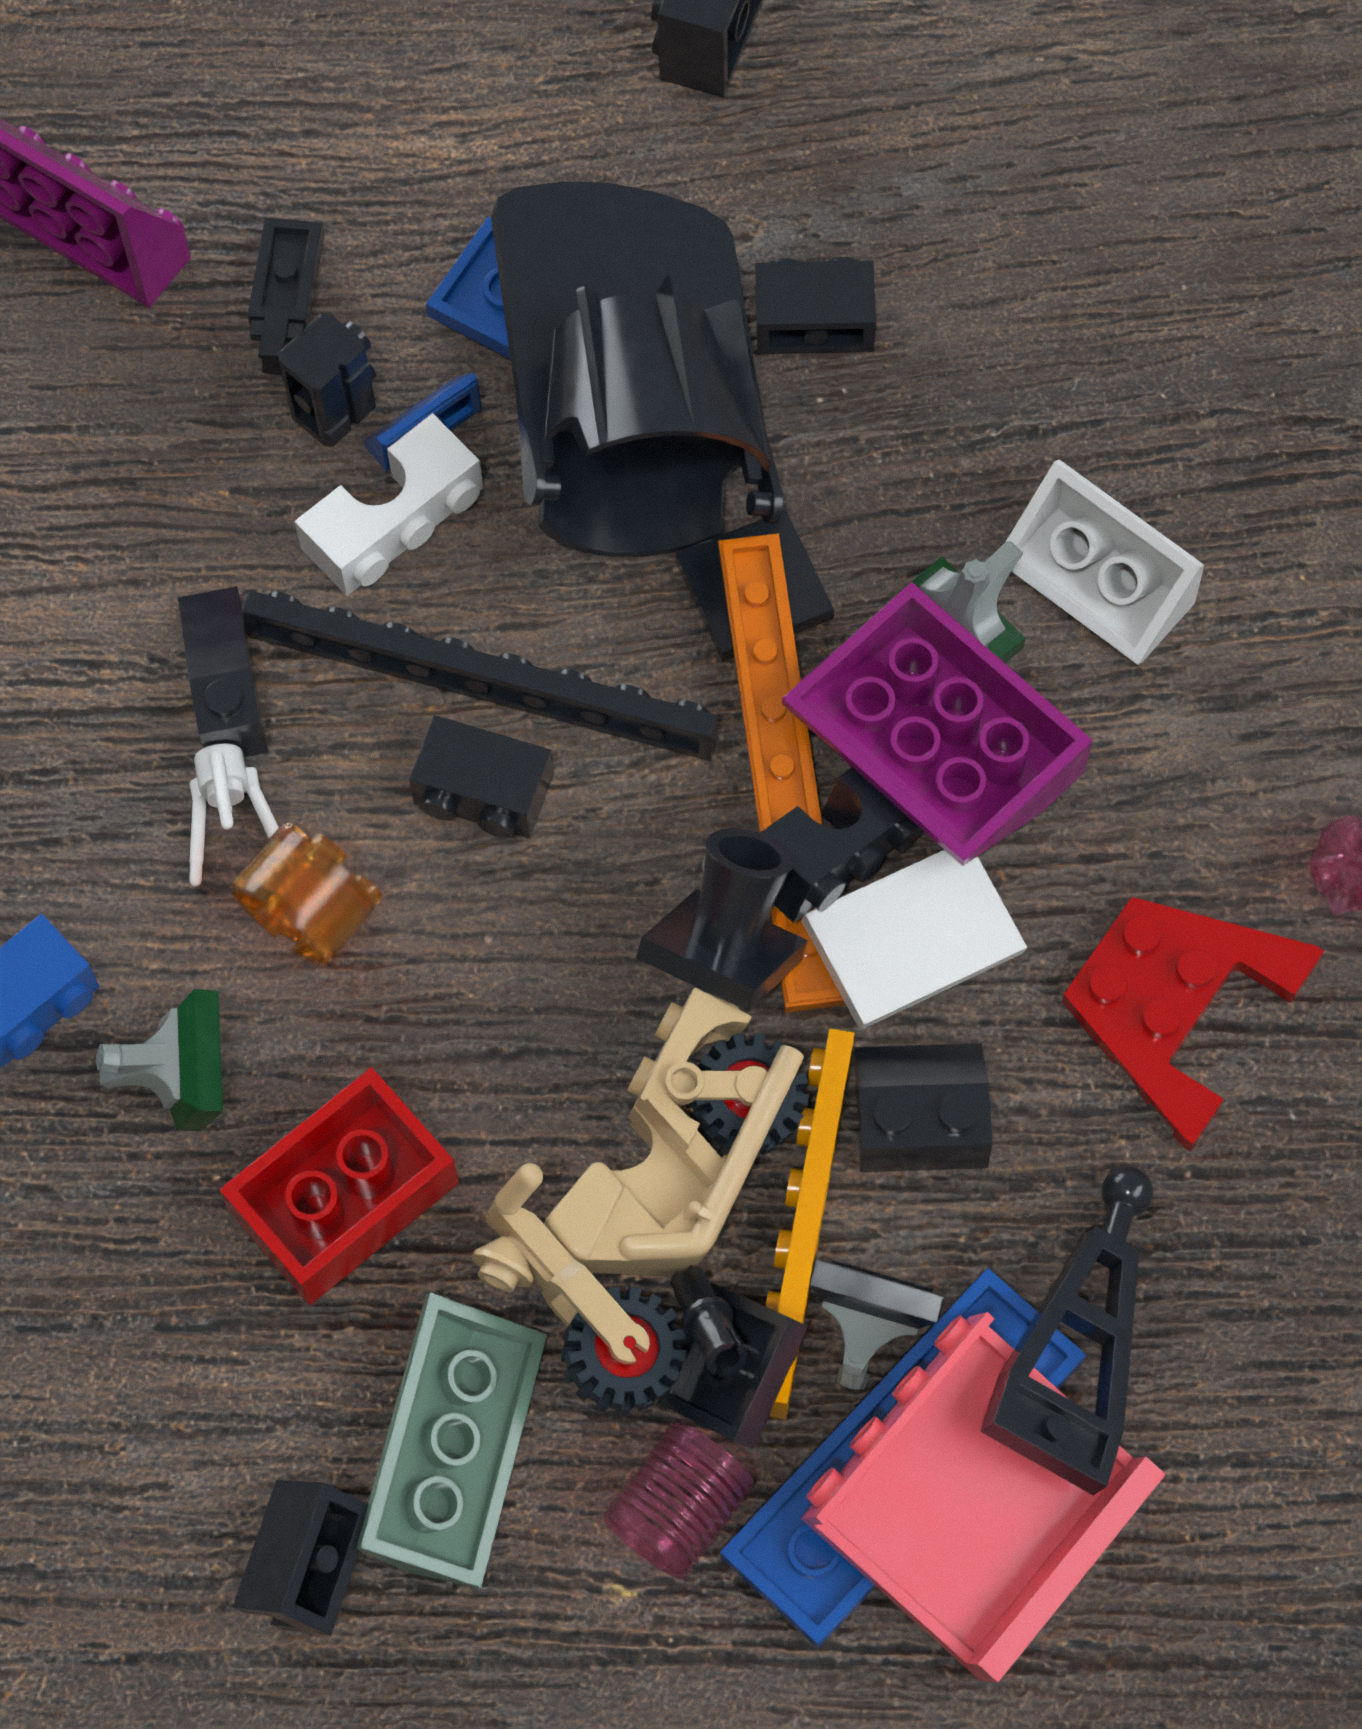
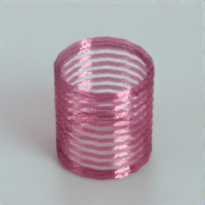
[602,1422,754,1579]

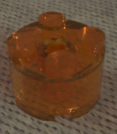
[230,821,383,967]

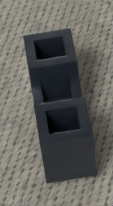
[760,767,923,923]

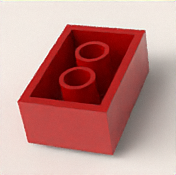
[219,1067,459,1306]

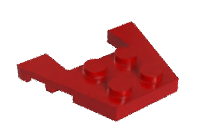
[1062,897,1324,1152]

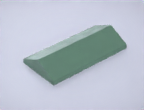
[356,1293,547,1589]

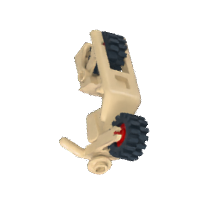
[472,988,809,1415]

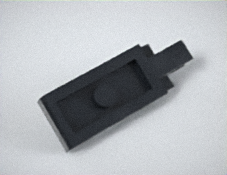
[247,218,325,375]

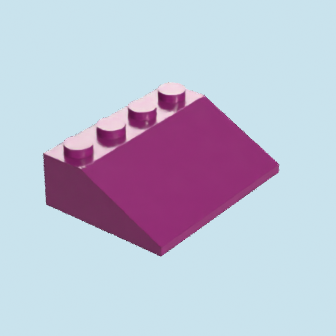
[0,118,191,308]
[782,582,1093,866]

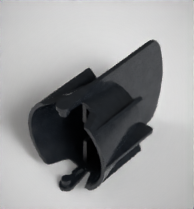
[491,182,783,557]

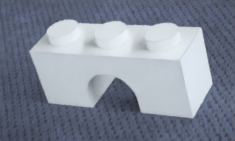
[294,413,483,596]

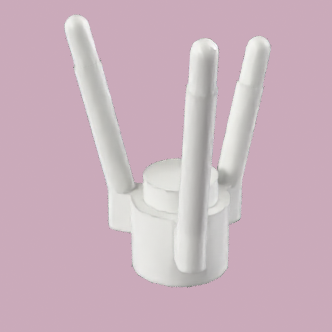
[189,743,299,887]

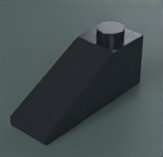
[178,586,269,757]

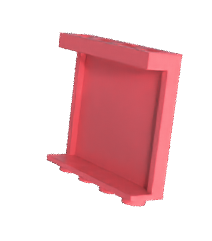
[801,1312,1166,1683]

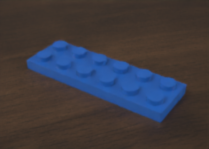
[720,1268,1087,1649]

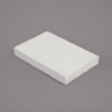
[801,850,1027,1030]

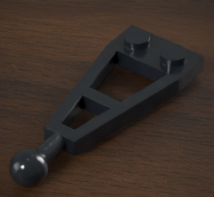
[980,1166,1153,1496]

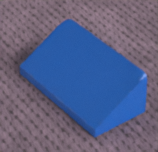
[363,373,482,472]

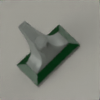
[898,541,1025,663]
[96,989,223,1132]

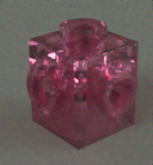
[1310,815,1362,916]

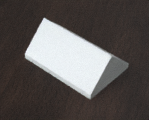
[1006,460,1204,665]

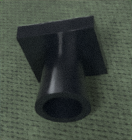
[636,828,807,1012]

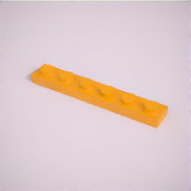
[765,1028,855,1420]

